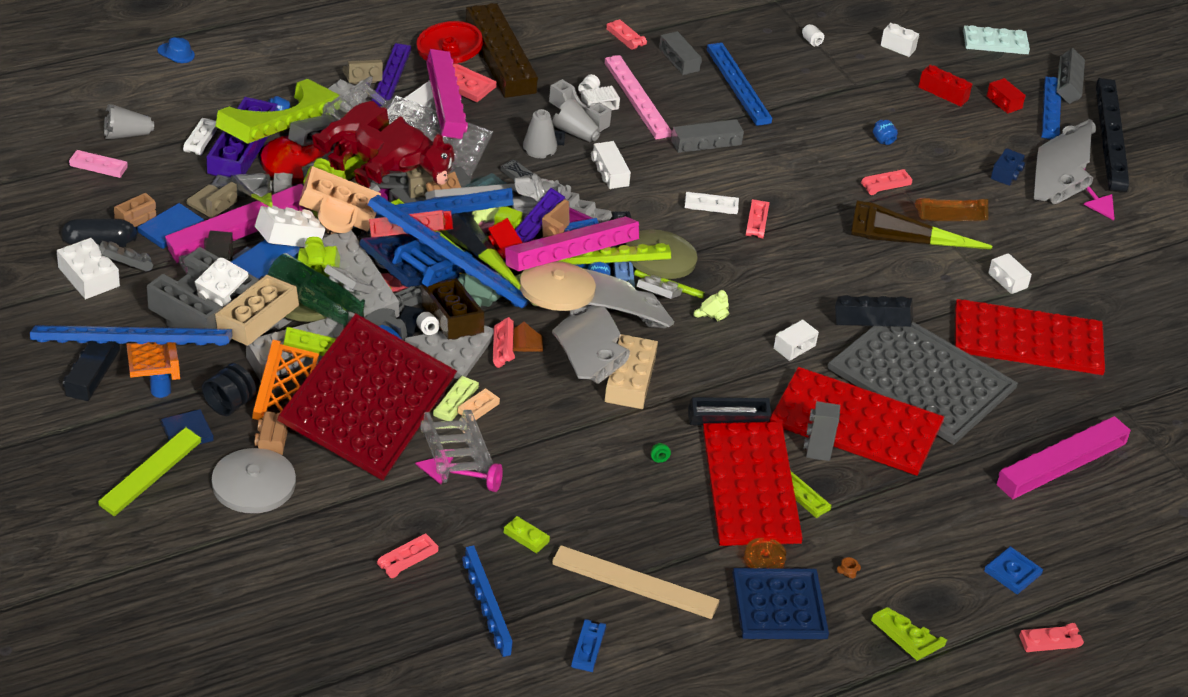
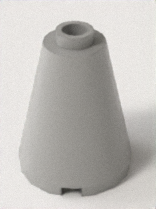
[552,98,600,142]
[104,104,154,140]
[523,109,557,158]

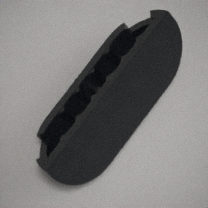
[61,219,137,248]

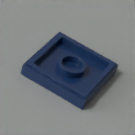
[161,409,213,445]

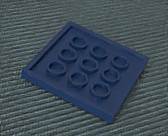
[359,234,460,287]
[733,568,829,639]

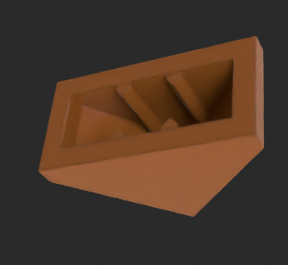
[513,322,543,352]

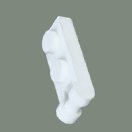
[183,118,218,156]

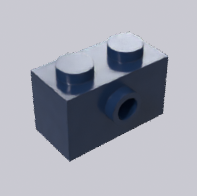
[991,148,1025,186]

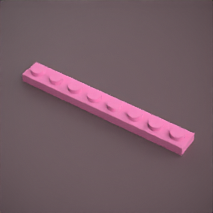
[605,55,672,139]

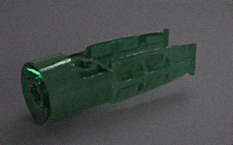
[268,253,365,328]

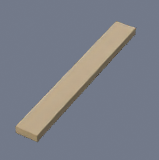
[553,546,719,619]

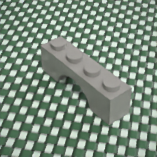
[549,79,612,132]

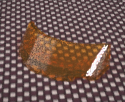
[915,198,988,221]

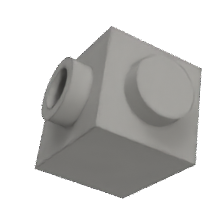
[270,173,293,194]

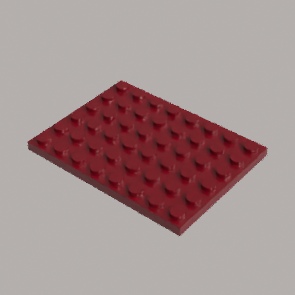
[277,313,457,481]

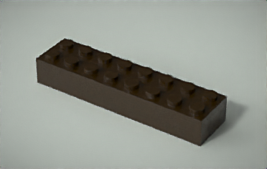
[465,3,538,98]

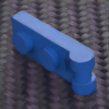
[571,619,606,672]

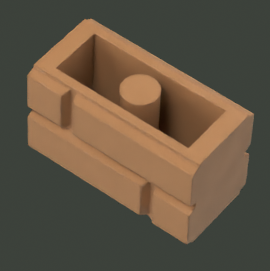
[114,193,156,227]
[255,412,288,455]

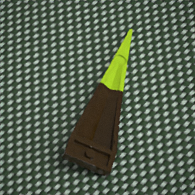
[851,200,993,249]

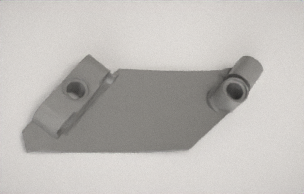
[1034,119,1096,204]
[584,269,674,329]
[552,305,630,383]

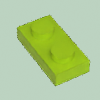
[504,516,550,553]

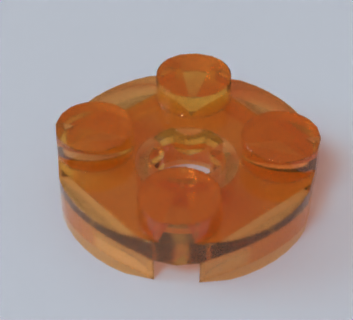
[744,538,786,569]

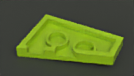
[871,607,947,661]

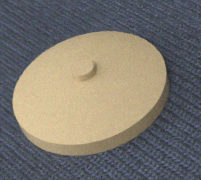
[520,261,596,311]

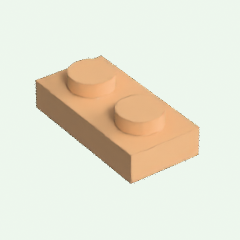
[458,388,500,423]

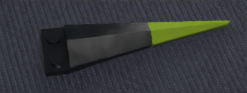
[439,212,521,289]

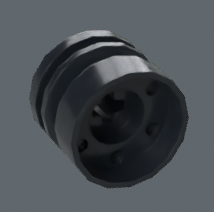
[202,363,256,416]

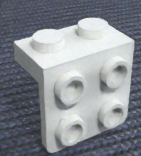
[195,258,249,309]

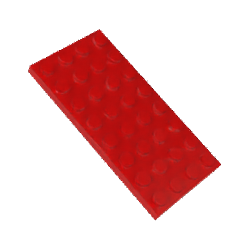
[954,299,1105,375]
[770,367,944,476]
[703,422,802,546]

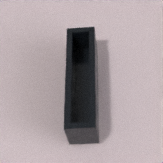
[835,295,913,327]
[63,341,120,401]
[688,397,771,425]

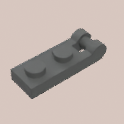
[99,241,153,271]

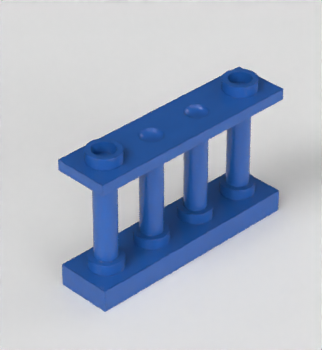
[392,232,472,287]

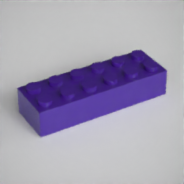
[207,97,278,177]

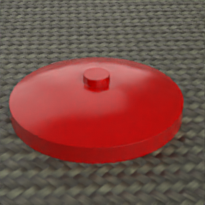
[417,21,483,64]
[261,135,331,184]

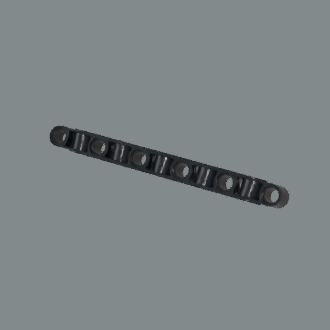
[1096,78,1129,192]

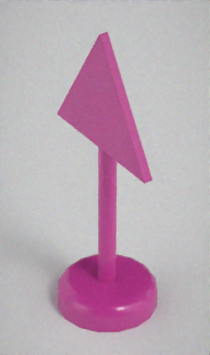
[1084,167,1114,220]
[415,453,503,492]

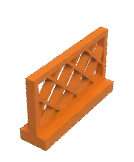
[252,340,319,420]
[127,342,180,380]

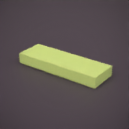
[433,376,479,423]

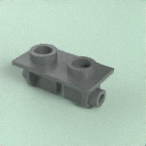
[394,285,422,312]

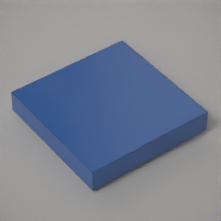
[984,546,1043,595]

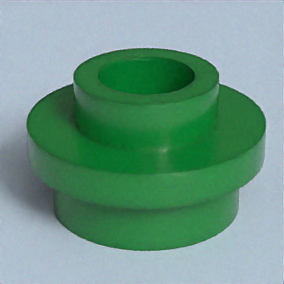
[651,443,671,463]

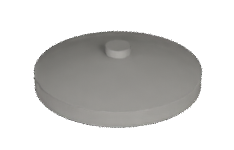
[212,448,296,513]

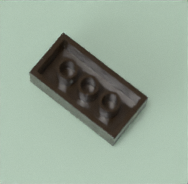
[421,278,484,340]

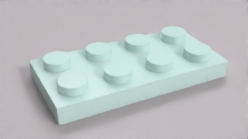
[963,25,1030,54]

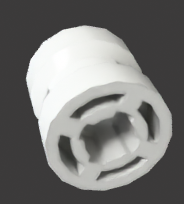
[578,74,600,93]

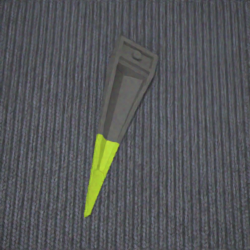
[231,173,273,207]

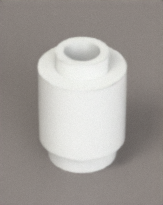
[802,24,824,46]
[416,312,440,335]

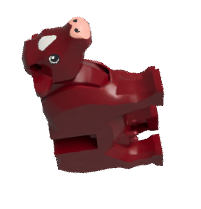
[312,101,455,188]

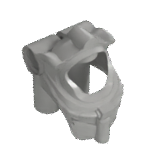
[512,174,571,220]

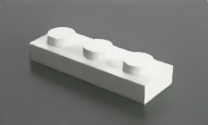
[685,192,739,214]

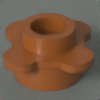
[837,557,861,578]

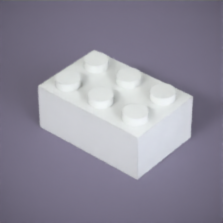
[255,206,325,247]
[57,238,120,299]

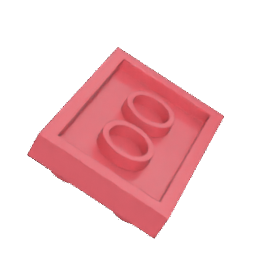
[453,64,497,102]

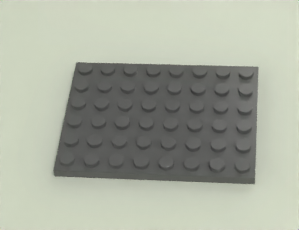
[828,321,1018,445]

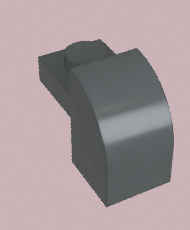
[365,308,407,340]

